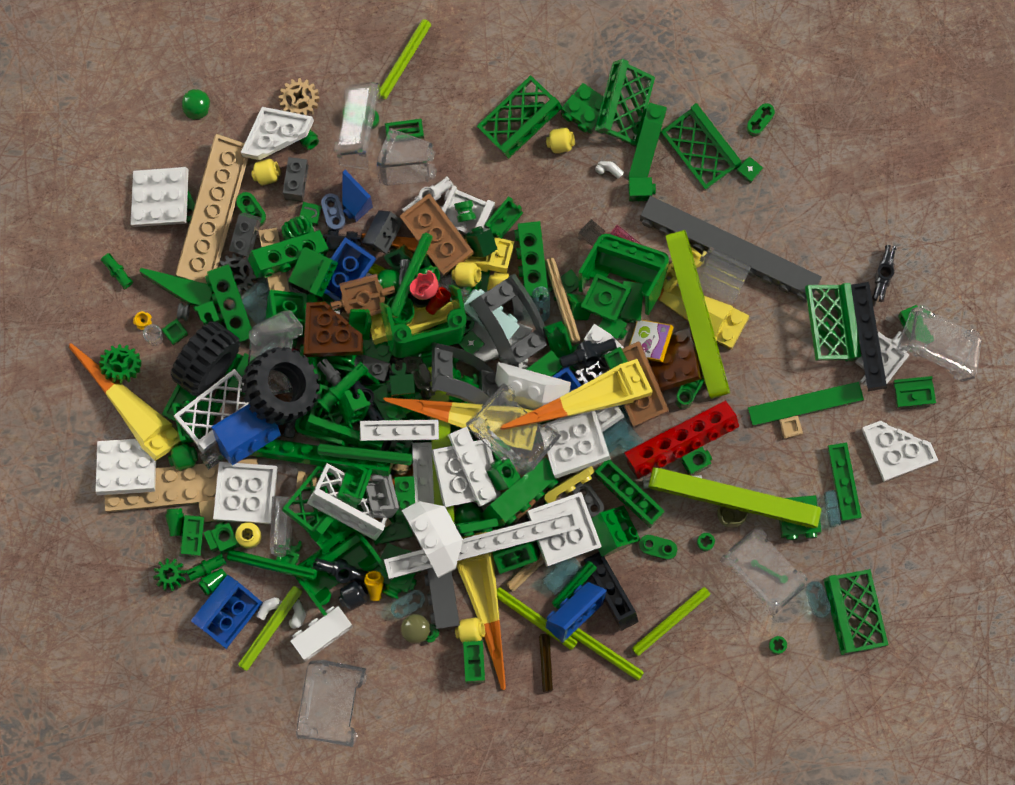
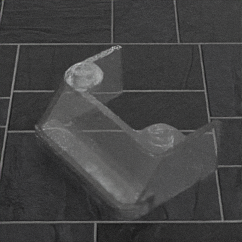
[334,82,382,170]

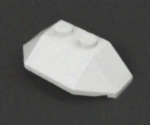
[495,362,571,410]
[402,501,463,578]

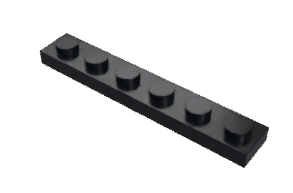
[851,282,887,392]

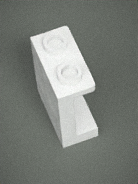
[440,185,495,235]

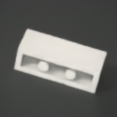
[291,606,353,662]

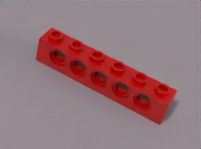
[624,400,739,479]

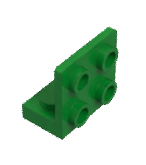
[289,247,338,297]

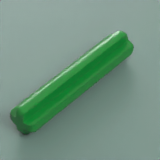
[552,561,597,609]

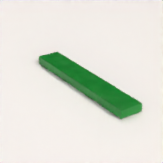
[747,382,864,427]

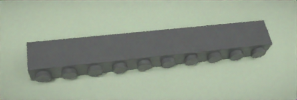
[639,196,822,301]

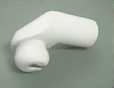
[595,161,624,179]
[256,597,282,621]
[289,599,306,629]

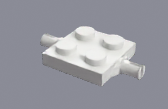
[855,331,909,386]

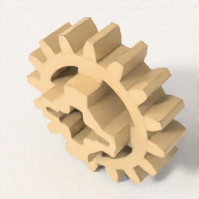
[279,78,320,115]

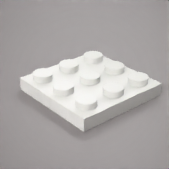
[131,167,189,227]
[539,411,611,478]
[431,438,501,507]
[96,439,156,496]
[213,462,278,524]
[526,492,602,567]

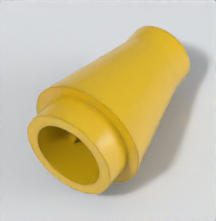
[364,571,384,601]

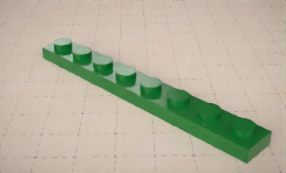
[250,439,393,476]

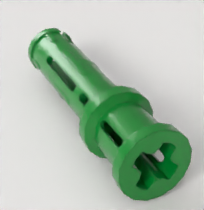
[316,362,369,413]

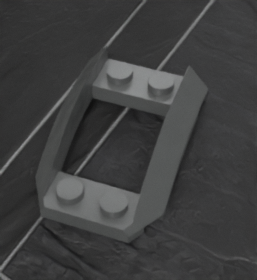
[469,274,547,366]
[432,342,500,405]

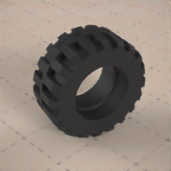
[171,322,240,396]
[241,347,320,425]

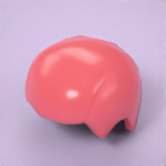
[409,270,439,300]

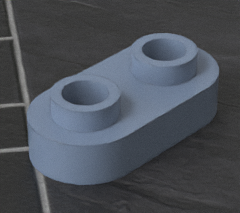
[321,193,346,231]

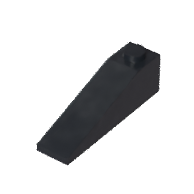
[584,552,639,631]

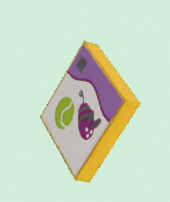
[629,320,674,363]

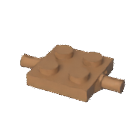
[331,274,396,317]

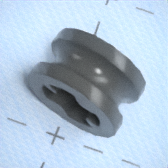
[177,303,190,321]

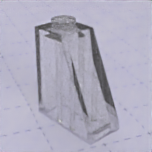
[270,496,295,557]

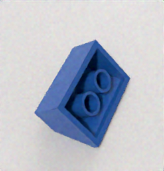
[325,237,376,301]
[212,404,281,466]
[191,574,263,649]
[546,582,606,643]

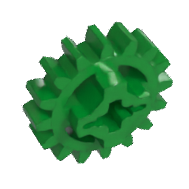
[99,344,141,384]

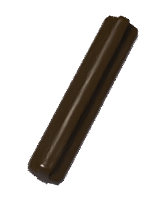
[539,634,553,692]

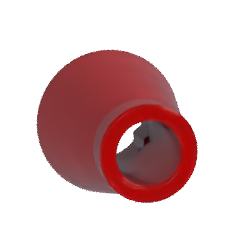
[425,287,451,315]

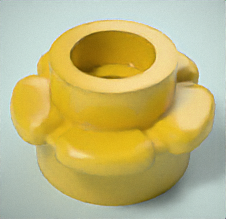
[133,311,152,330]

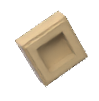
[779,415,803,439]

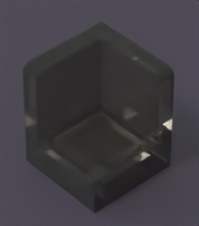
[578,219,605,247]

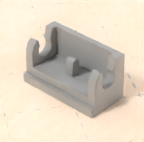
[366,474,399,518]

